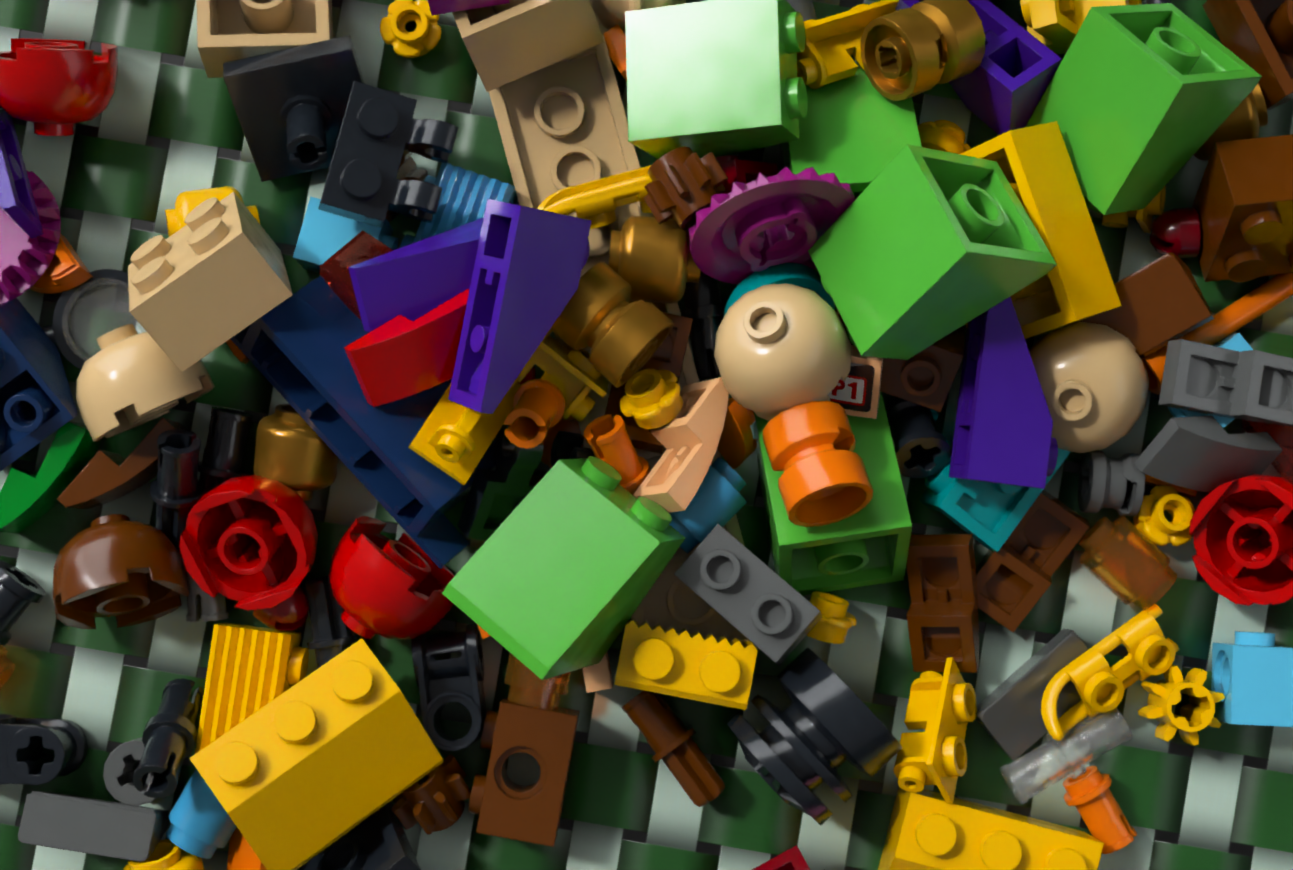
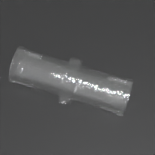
[1000,708,1133,805]

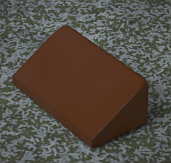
[1064,252,1215,359]

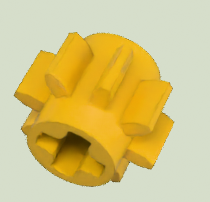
[1137,665,1225,746]

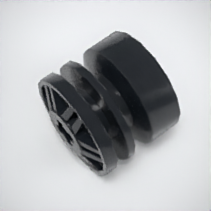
[727,647,903,826]

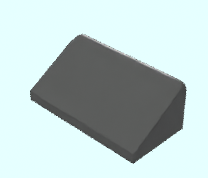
[975,629,1088,762]
[18,791,170,862]

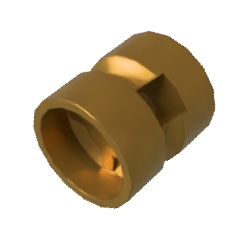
[860,0,985,101]
[551,262,673,388]

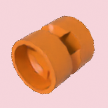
[763,401,873,527]

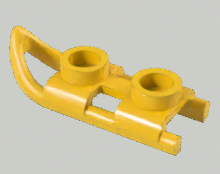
[537,165,652,229]
[1041,603,1180,741]

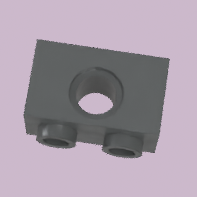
[674,524,822,667]

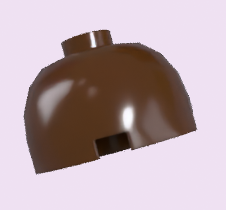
[53,514,189,629]

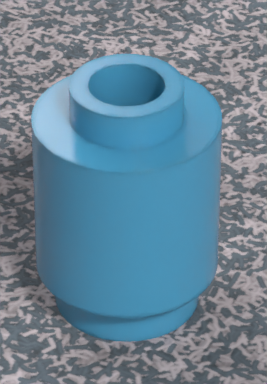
[669,457,747,554]
[166,769,237,859]

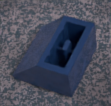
[0,298,78,471]

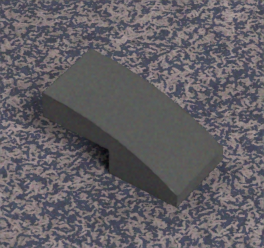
[1158,339,1293,427]
[1134,416,1283,493]

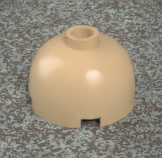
[714,283,852,421]
[1029,322,1150,453]
[76,324,215,442]

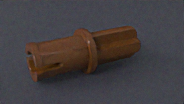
[621,691,725,807]

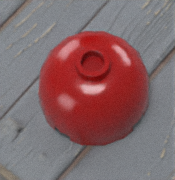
[0,38,118,136]
[1189,474,1293,606]
[179,475,318,611]
[329,515,454,640]

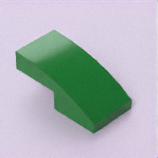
[0,421,105,533]

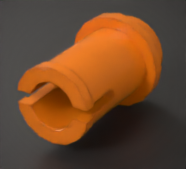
[504,379,566,449]
[584,414,650,495]
[1063,766,1137,854]

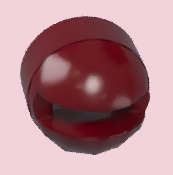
[1150,207,1201,259]
[253,585,310,632]

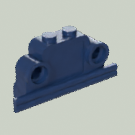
[231,271,498,569]

